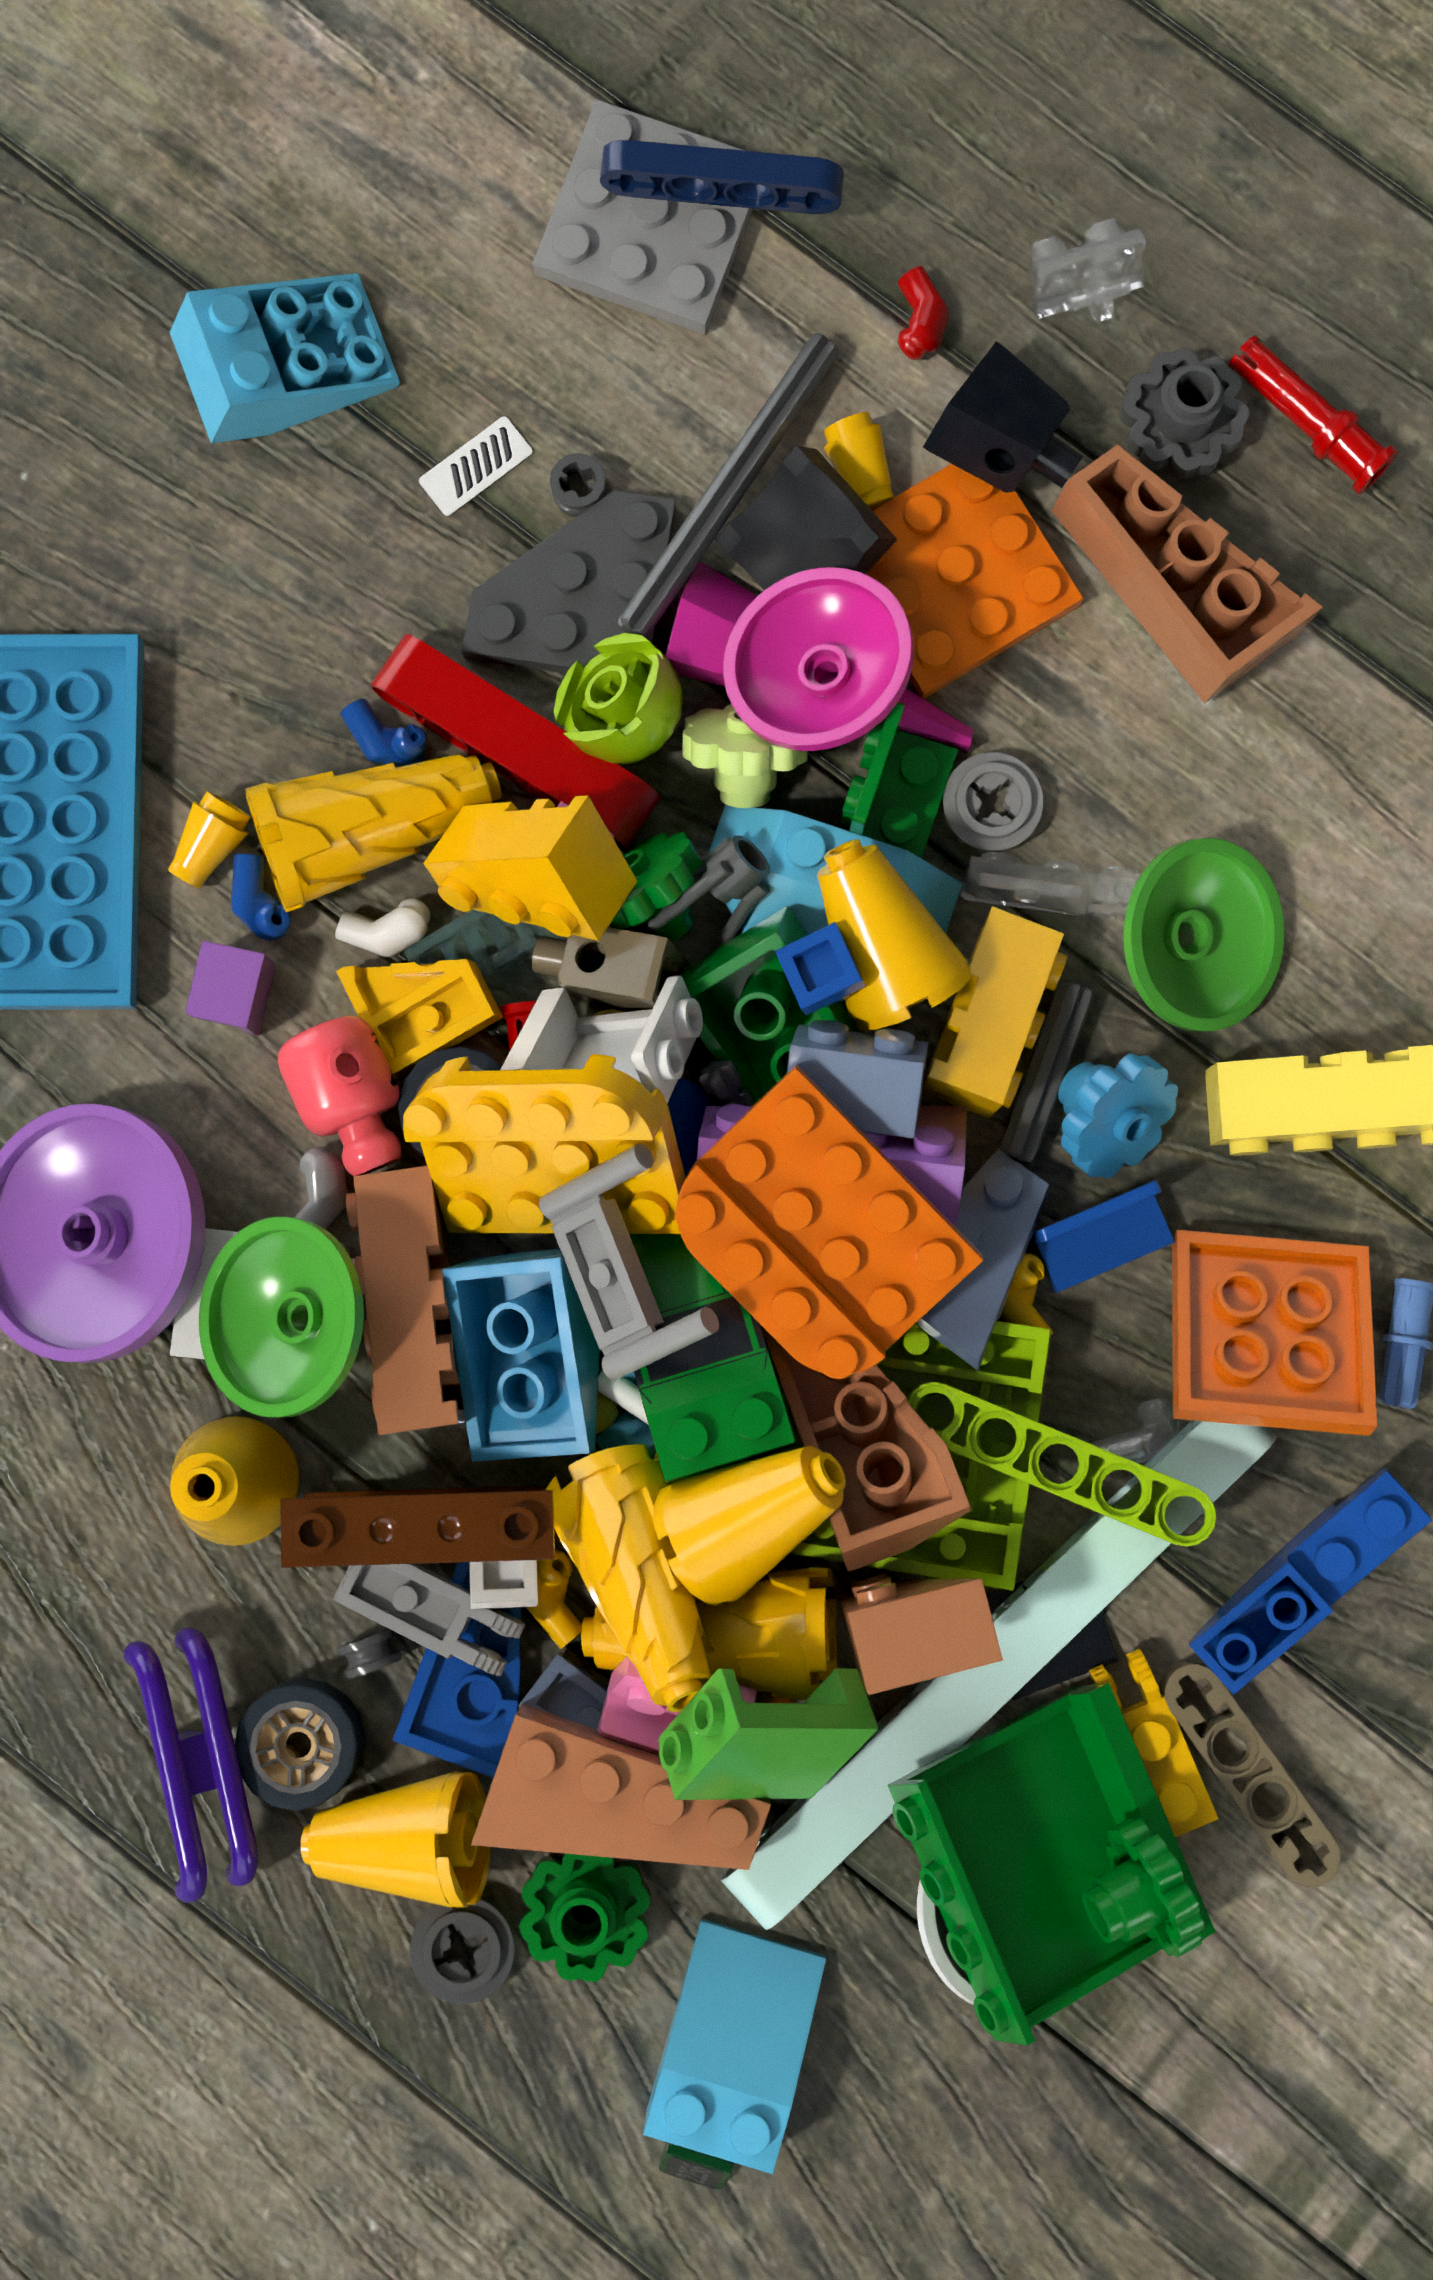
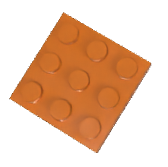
[866,464,1084,699]
[1172,1230,1377,1436]

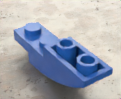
[1189,1466,1432,1695]

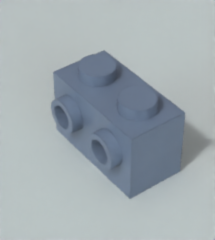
[787,1020,929,1138]

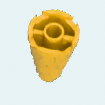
[245,754,502,912]
[546,1444,712,1712]
[581,1567,838,1700]

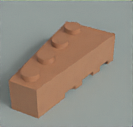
[1051,444,1323,704]

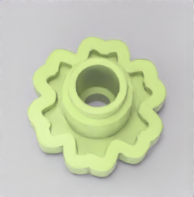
[682,704,808,808]

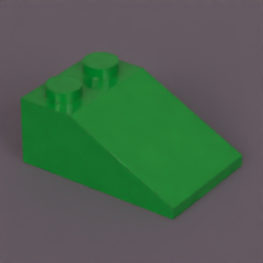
[680,906,861,1104]

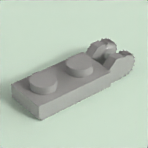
[333,1564,525,1676]

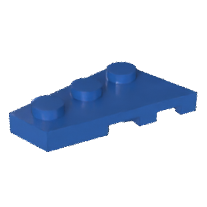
[392,1562,523,1778]

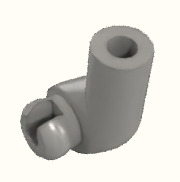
[294,1147,348,1229]

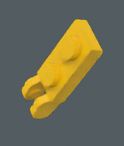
[1089,1649,1219,1838]

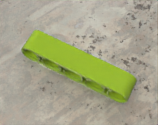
[907,1382,1216,1547]

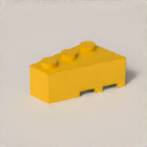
[922,906,1068,1119]

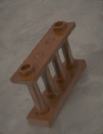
[281,1484,565,1568]

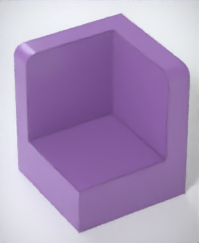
[186,940,276,1036]

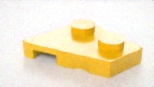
[336,959,503,1079]

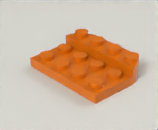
[675,1064,984,1379]

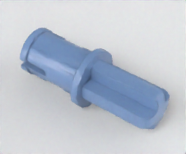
[1378,1278,1433,1409]

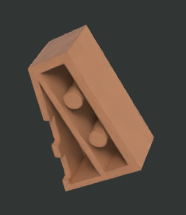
[837,1572,1003,1695]

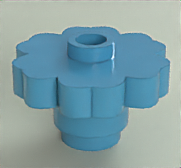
[1058,1053,1178,1178]

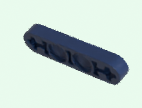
[599,140,844,214]

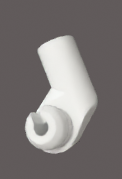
[335,898,431,957]

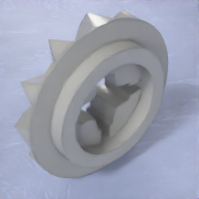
[942,752,1043,853]

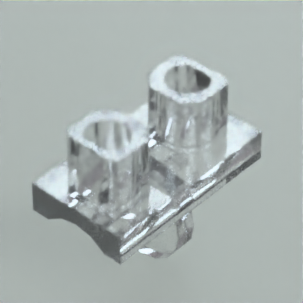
[1031,218,1146,323]

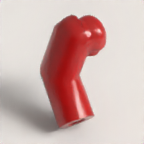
[897,266,949,360]

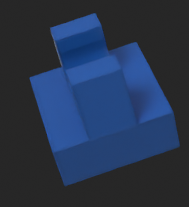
[775,922,866,1015]

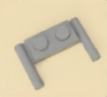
[539,1143,719,1380]

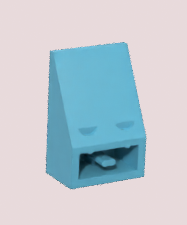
[170,273,400,443]

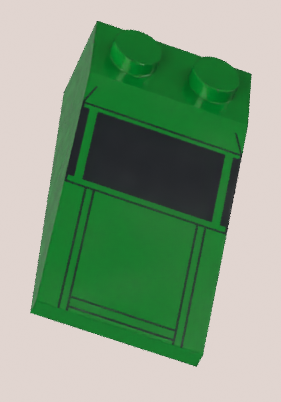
[629,1234,796,1483]

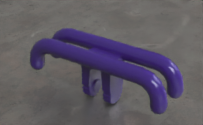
[124,1627,258,1903]

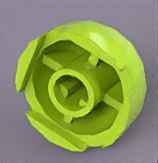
[554,633,683,765]

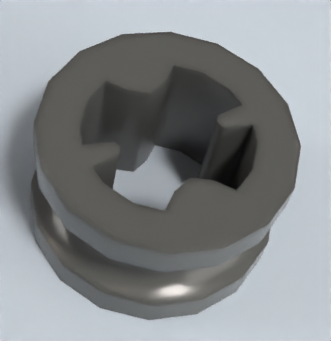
[550,453,607,517]
[336,1628,402,1679]

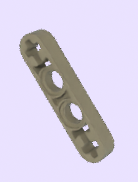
[1160,1661,1341,1887]

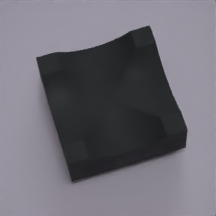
[714,445,898,590]

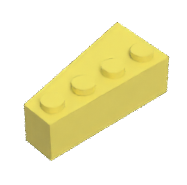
[1205,1045,1433,1156]

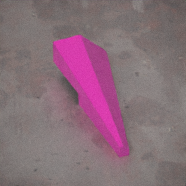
[665,562,974,753]

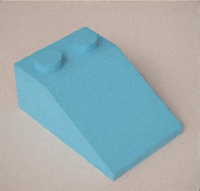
[643,1918,826,2174]

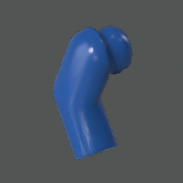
[340,699,428,767]
[231,854,292,941]

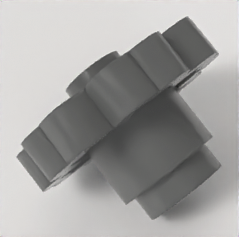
[1119,348,1250,479]

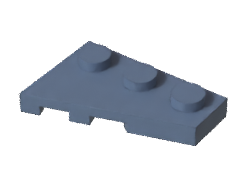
[915,1148,1049,1371]

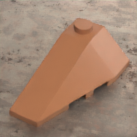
[759,1323,971,1572]

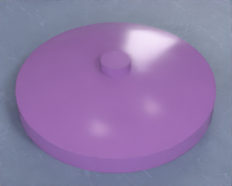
[0,1104,205,1363]

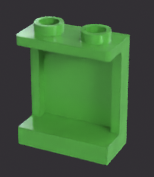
[658,1668,878,1800]

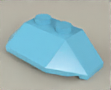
[709,805,963,935]

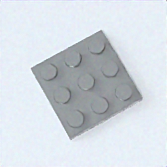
[532,99,753,335]

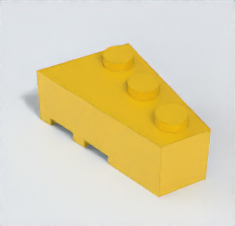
[423,795,637,941]

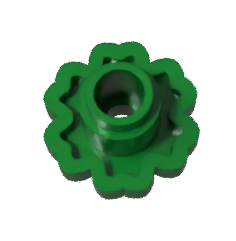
[608,832,703,943]
[1082,1818,1205,1957]
[519,1854,651,1982]

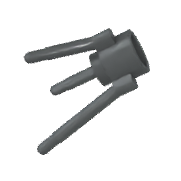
[648,835,770,954]

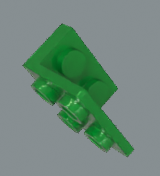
[840,702,958,859]

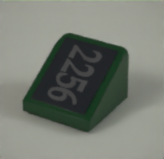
[659,2142,734,2190]

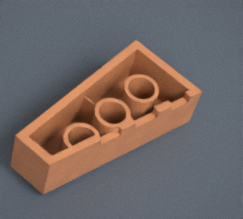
[346,1166,466,1435]
[471,1704,771,1870]

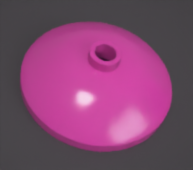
[723,567,914,751]

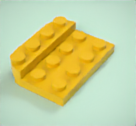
[403,1054,686,1234]

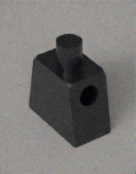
[923,341,1084,493]

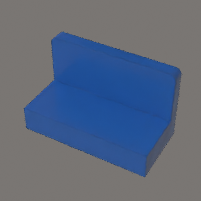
[1031,1180,1175,1293]

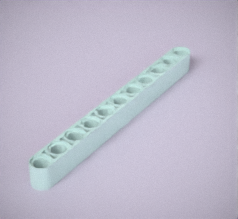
[720,1420,1277,1930]

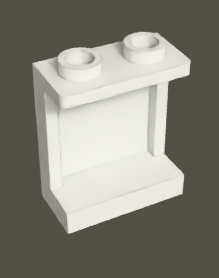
[500,976,703,1103]

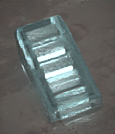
[403,909,547,980]

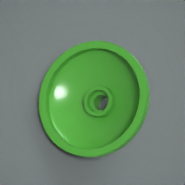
[1123,838,1285,1031]
[199,1217,364,1417]

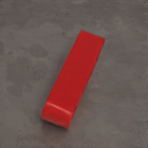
[370,634,661,851]

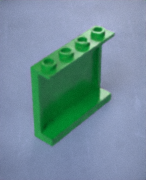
[887,1682,1216,2046]

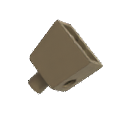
[532,927,690,1012]

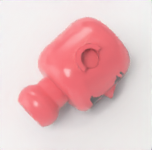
[278,1015,401,1176]

